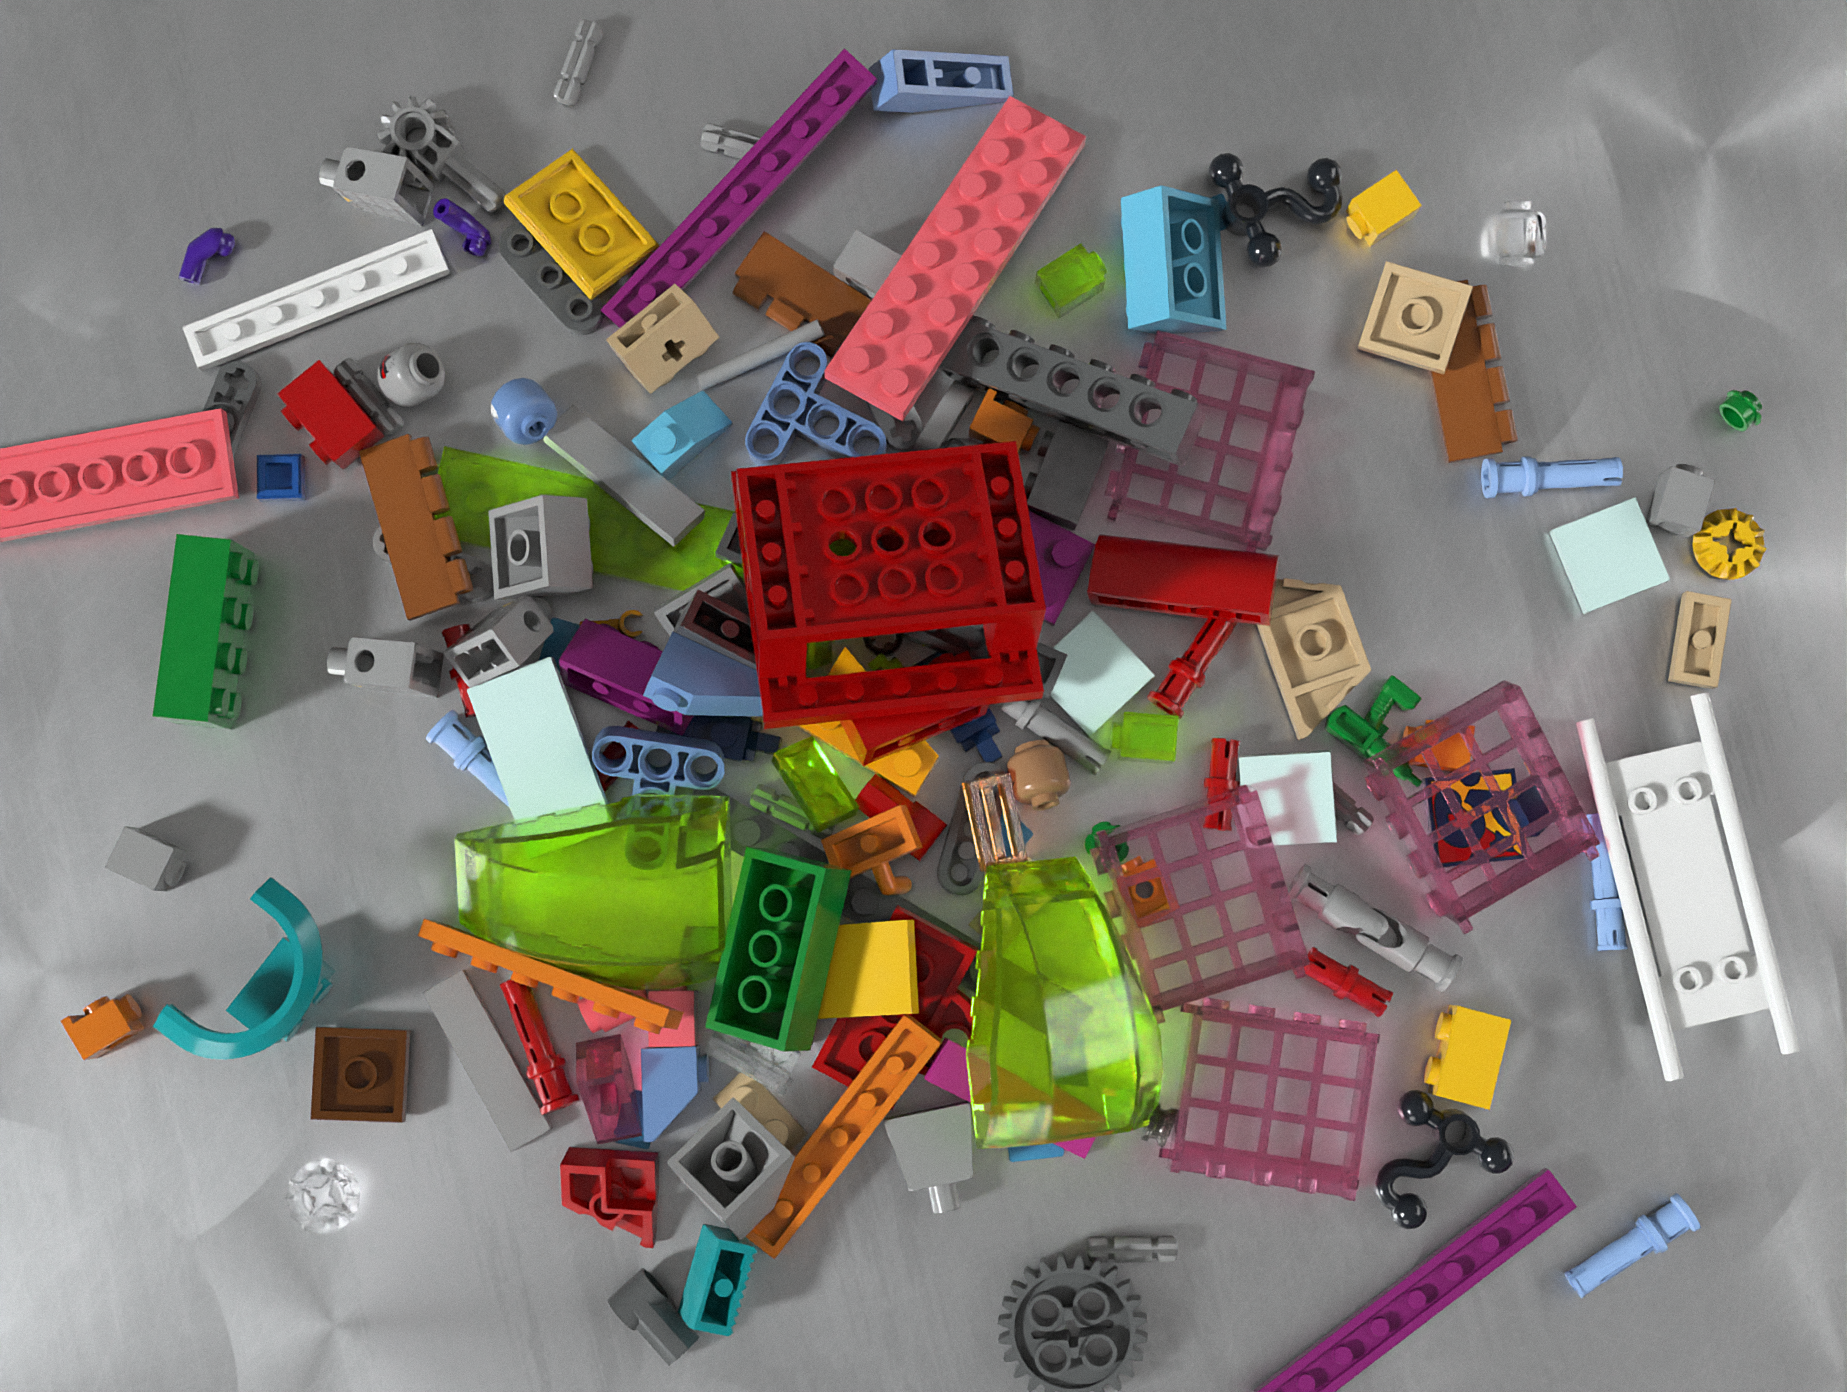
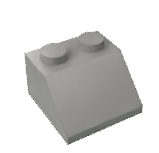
[489,495,593,600]
[666,1097,795,1241]

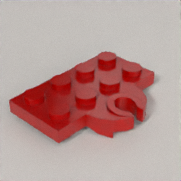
[812,905,982,1110]

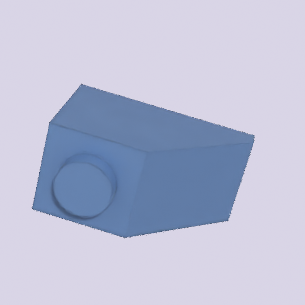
[641,1045,709,1142]

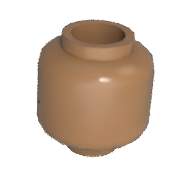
[1007,740,1071,811]

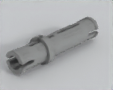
[993,699,1111,775]

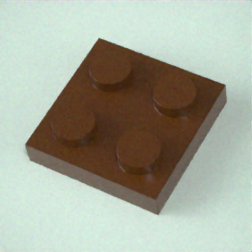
[310,1027,410,1123]

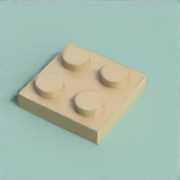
[1358,261,1473,374]

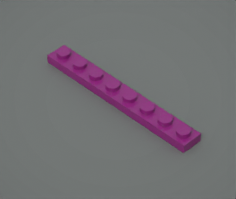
[601,48,878,328]
[1254,1168,1577,1392]

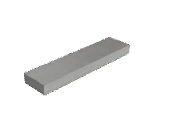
[542,405,705,547]
[423,970,553,1152]

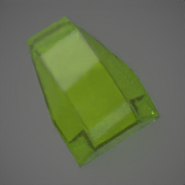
[454,794,732,990]
[966,856,1163,1149]

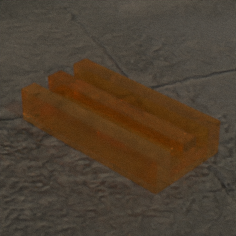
[962,772,1028,872]

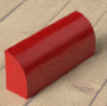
[1087,534,1280,626]

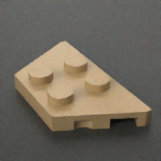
[1257,578,1371,740]

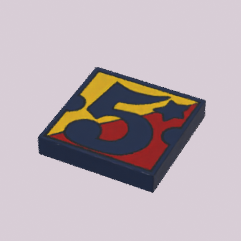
[1422,768,1527,868]

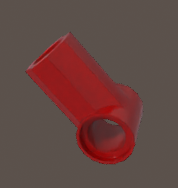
[852,774,947,861]

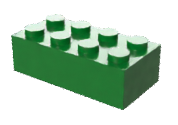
[152,534,259,730]
[705,847,852,1052]

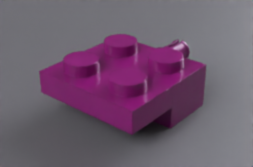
[1028,510,1096,626]

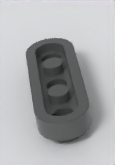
[499,223,604,335]
[937,762,1009,895]

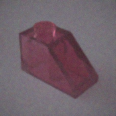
[576,1034,642,1145]

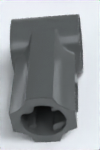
[608,1268,700,1366]

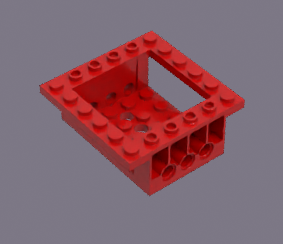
[731,441,1046,729]

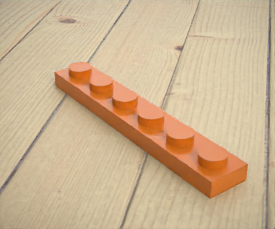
[418,919,684,1034]
[745,1014,943,1259]

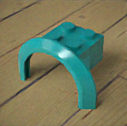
[153,877,336,1060]

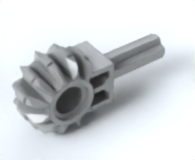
[377,95,506,212]

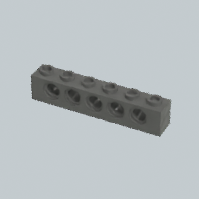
[937,315,1206,467]

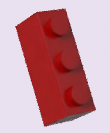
[840,651,989,766]

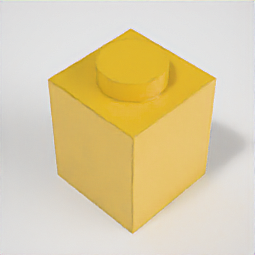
[1346,169,1422,247]

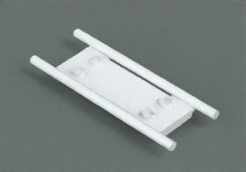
[1576,692,1800,1081]

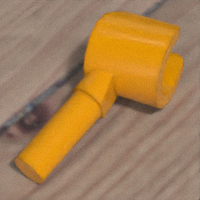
[580,610,643,639]

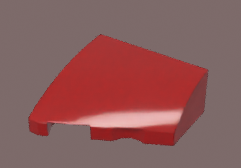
[560,1147,659,1248]

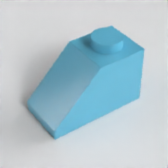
[632,390,733,481]

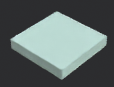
[1549,497,1670,614]
[1050,611,1155,737]
[1239,750,1338,847]

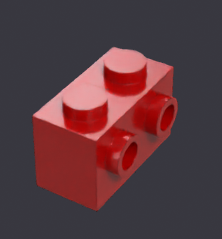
[277,360,385,470]

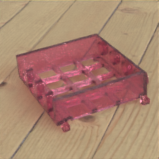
[1104,330,1315,552]
[1363,680,1600,935]
[1090,784,1310,1025]
[1158,997,1380,1201]

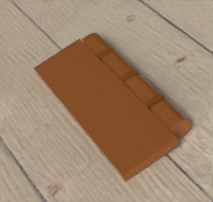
[732,231,872,358]
[1430,279,1518,463]
[359,434,473,621]

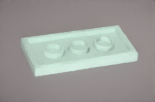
[467,657,617,860]

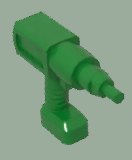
[1324,675,1423,788]

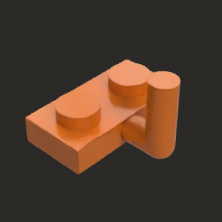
[821,805,923,896]

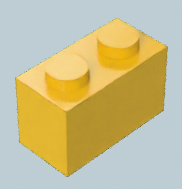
[1424,1005,1511,1110]

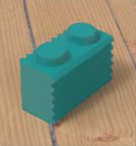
[677,1224,757,1336]

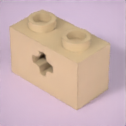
[606,284,720,394]

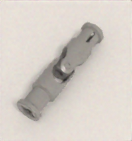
[1284,864,1463,992]

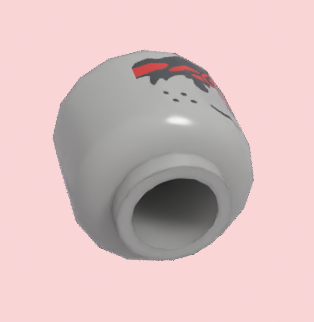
[377,343,445,407]

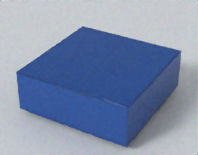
[257,454,305,502]

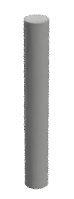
[697,319,825,391]

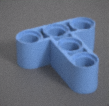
[745,342,887,466]
[592,726,725,871]

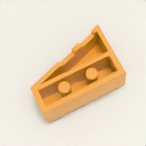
[799,647,939,798]

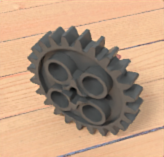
[997,1252,1148,1392]

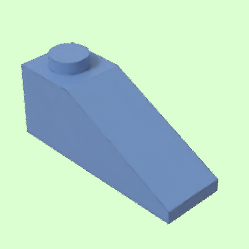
[868,49,1014,113]
[643,632,763,716]

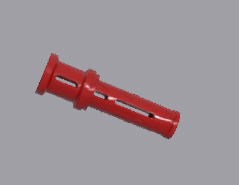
[1147,619,1238,720]
[500,979,580,1116]

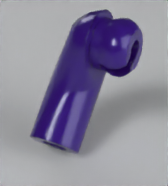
[433,198,491,257]
[178,228,235,285]

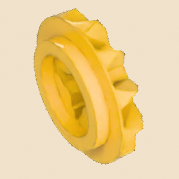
[1692,508,1767,580]

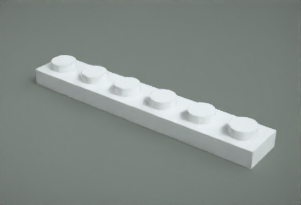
[182,229,451,371]

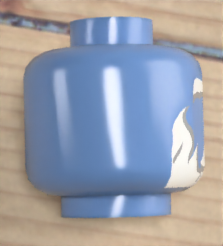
[491,378,557,445]

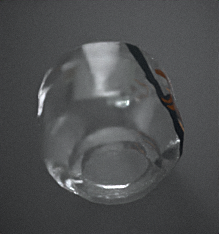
[1488,201,1546,266]

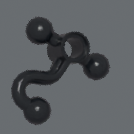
[1209,153,1343,267]
[1375,1090,1514,1229]

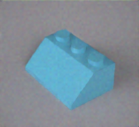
[1121,185,1227,335]

